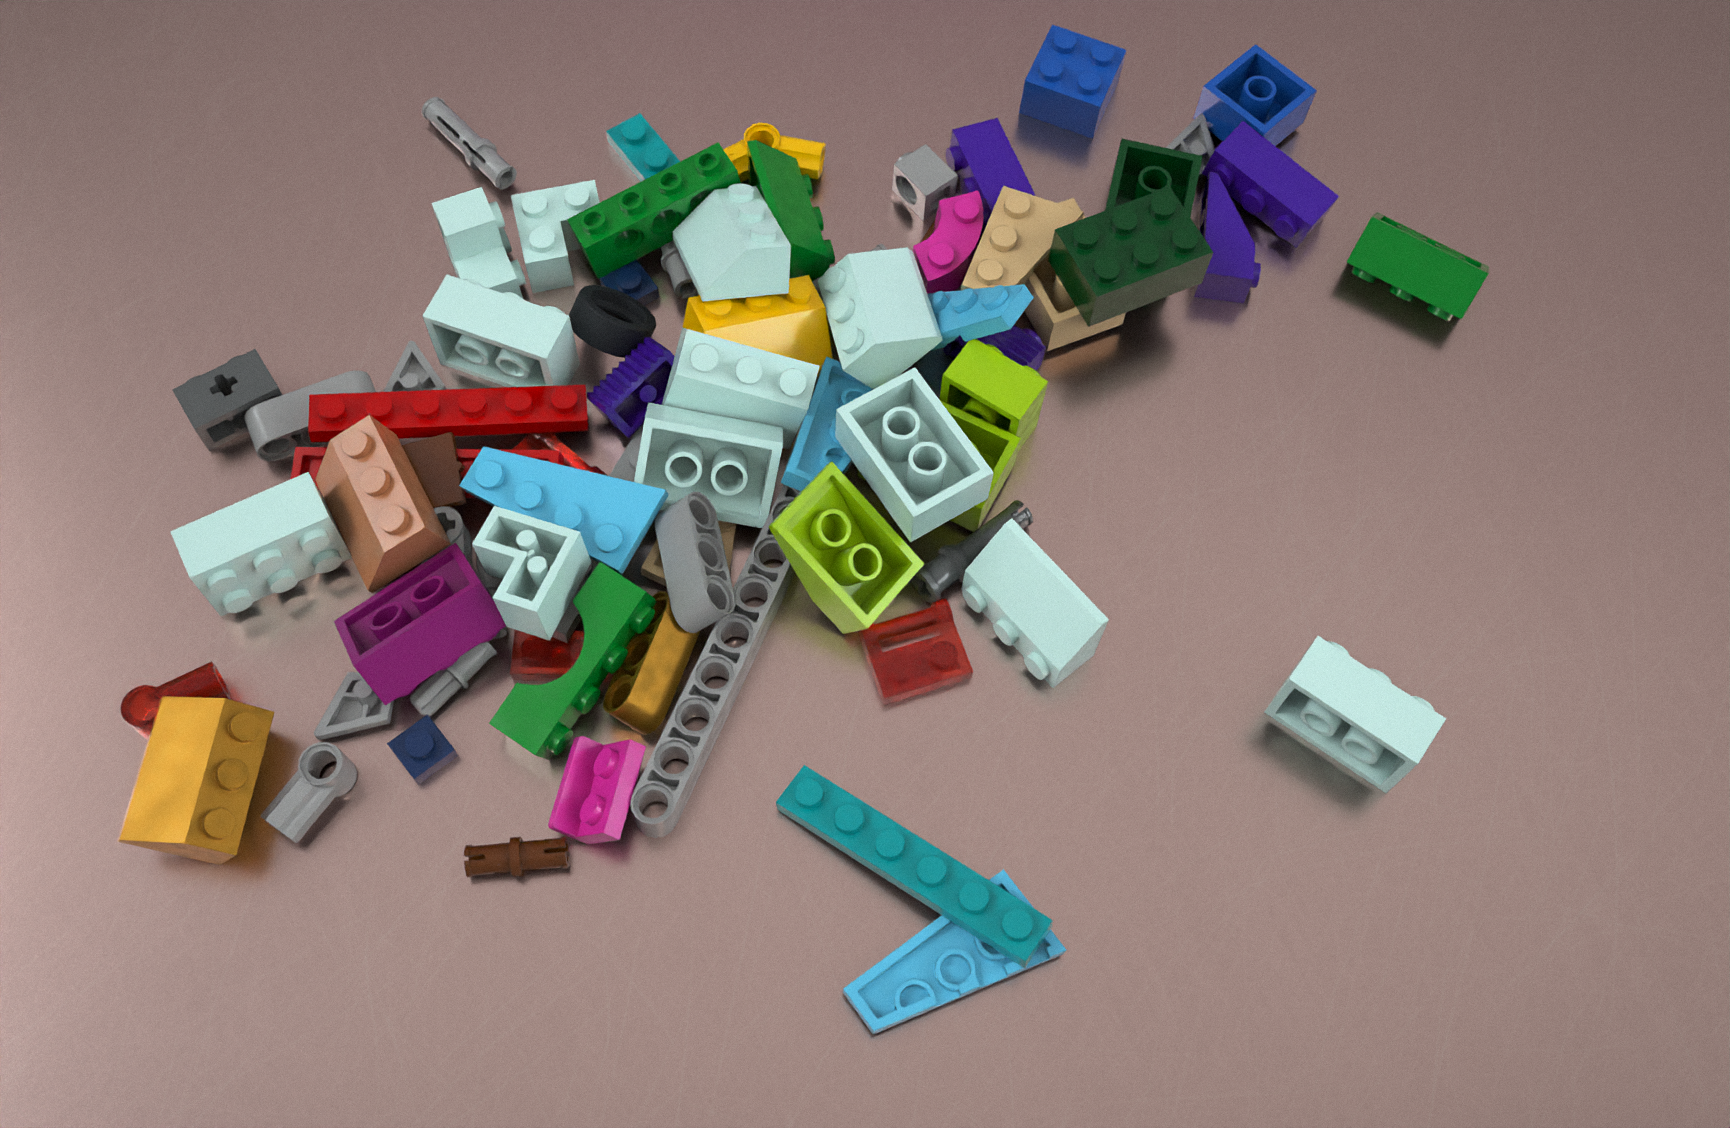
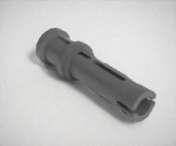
[911,500,1033,604]

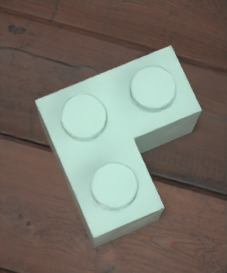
[511,180,600,293]
[432,187,526,298]
[472,506,591,641]

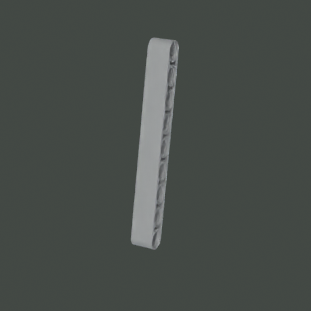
[630,485,801,838]

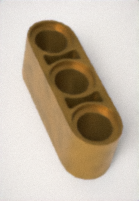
[603,591,700,735]

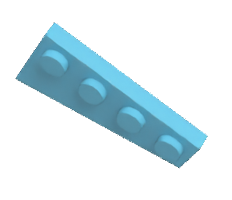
[927,284,1034,350]
[780,357,873,491]
[459,446,669,575]
[843,869,1066,1034]

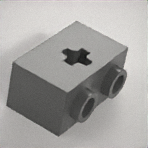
[172,349,282,451]

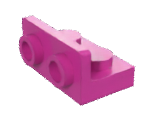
[548,736,646,844]

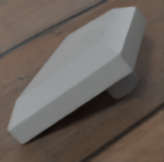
[1166,114,1214,178]
[383,341,447,392]
[314,672,394,740]

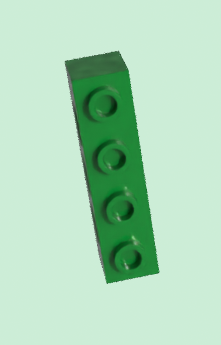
[567,142,741,279]

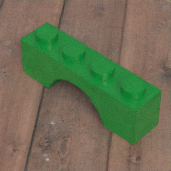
[489,562,657,760]

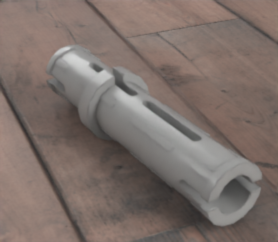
[421,97,517,189]

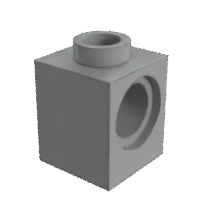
[892,144,958,221]

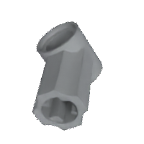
[260,742,357,843]

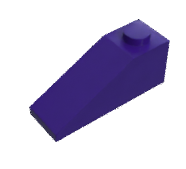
[1194,171,1261,303]

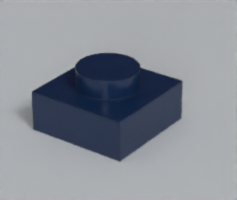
[600,260,660,306]
[387,714,458,785]

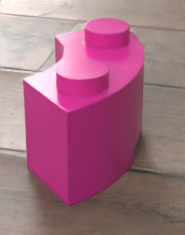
[913,191,984,293]

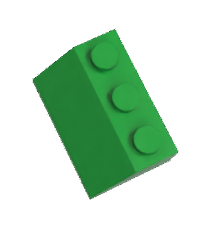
[747,140,835,282]
[1347,212,1489,321]

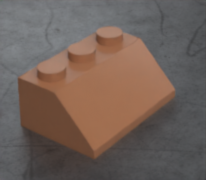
[315,415,451,593]

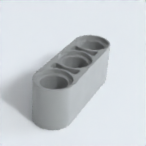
[244,371,376,461]
[655,491,735,633]

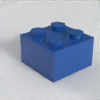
[1019,24,1127,139]
[1193,44,1317,146]

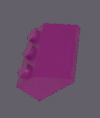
[334,543,506,706]

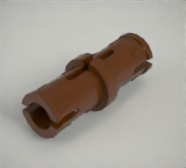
[464,836,569,877]

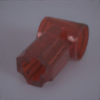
[120,661,231,740]

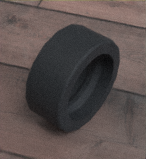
[569,285,657,358]

